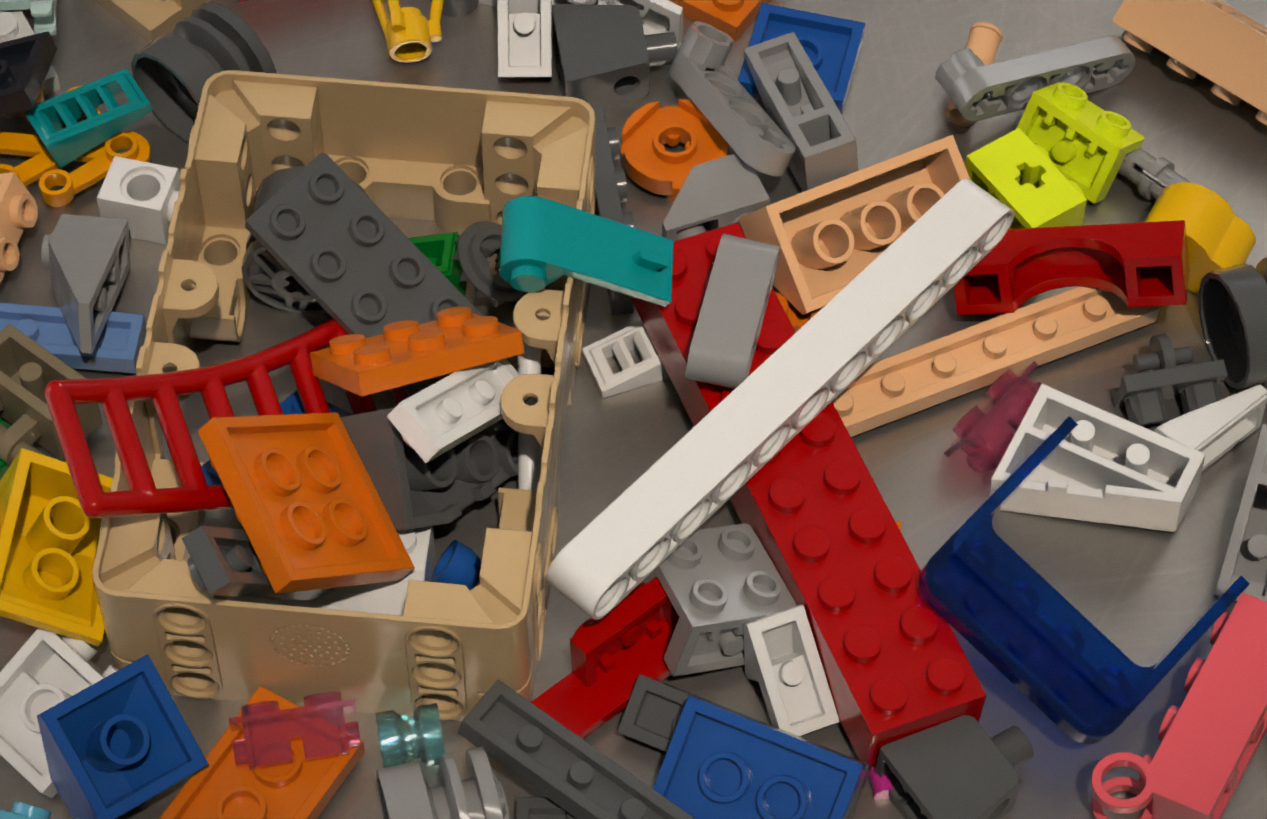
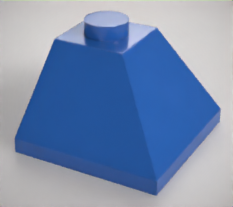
[37,654,209,819]

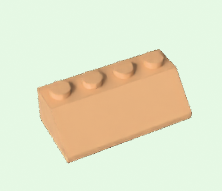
[1112,0,1267,125]
[738,135,970,315]

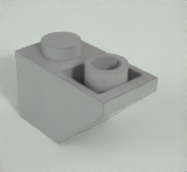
[662,153,770,241]

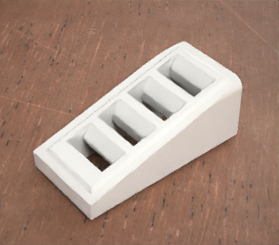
[582,320,670,399]
[1154,384,1267,471]

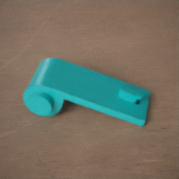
[499,196,674,307]

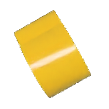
[1145,182,1256,295]

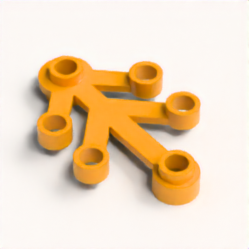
[0,86,151,207]

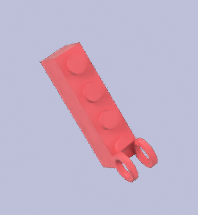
[1092,592,1267,819]

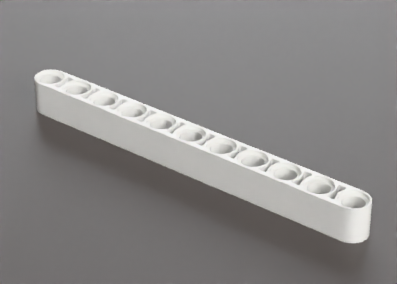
[546,178,1015,620]

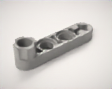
[668,21,796,176]
[935,35,1136,122]

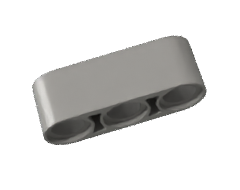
[685,234,780,389]

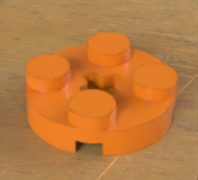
[621,99,729,202]

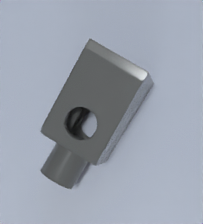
[552,4,678,108]
[875,715,1034,819]

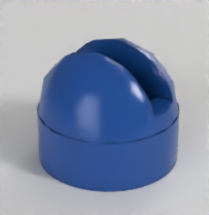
[431,540,481,590]

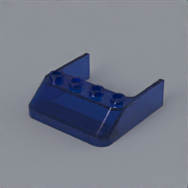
[919,416,1250,744]

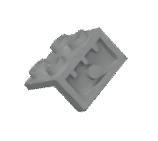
[654,523,797,676]

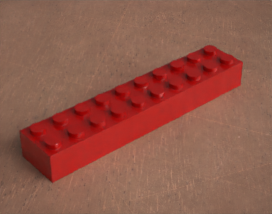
[630,222,987,768]

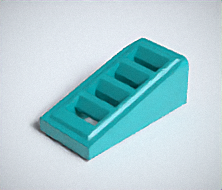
[25,68,154,168]

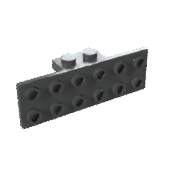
[245,153,518,397]

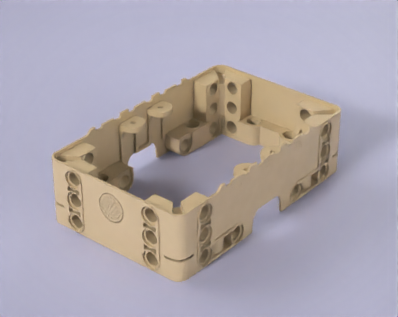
[93,70,596,721]

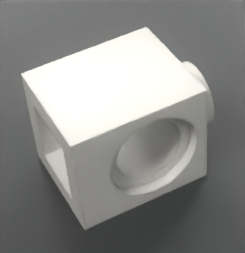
[97,156,180,245]

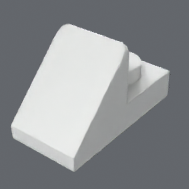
[497,0,552,79]
[743,604,840,736]

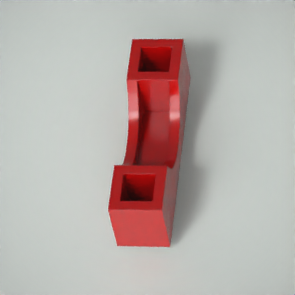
[953,220,1190,315]

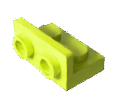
[1016,82,1145,204]

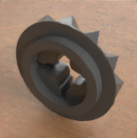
[452,221,527,307]

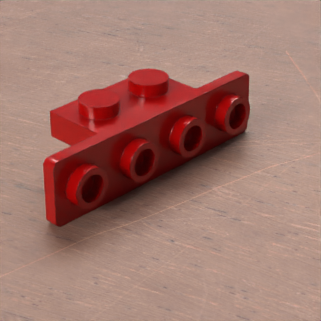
[531,577,679,739]

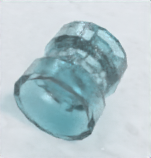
[375,703,446,768]

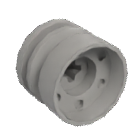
[376,746,510,819]

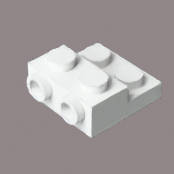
[0,628,118,799]

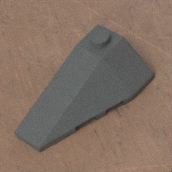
[340,408,543,531]

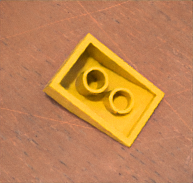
[0,448,113,646]

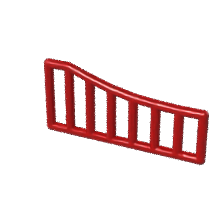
[44,319,409,518]

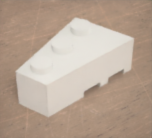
[989,384,1205,532]

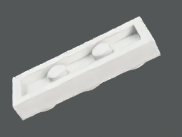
[387,359,532,463]

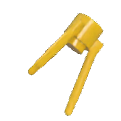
[371,0,444,63]

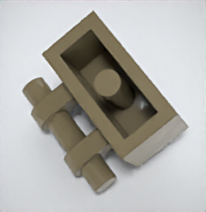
[0,324,102,465]

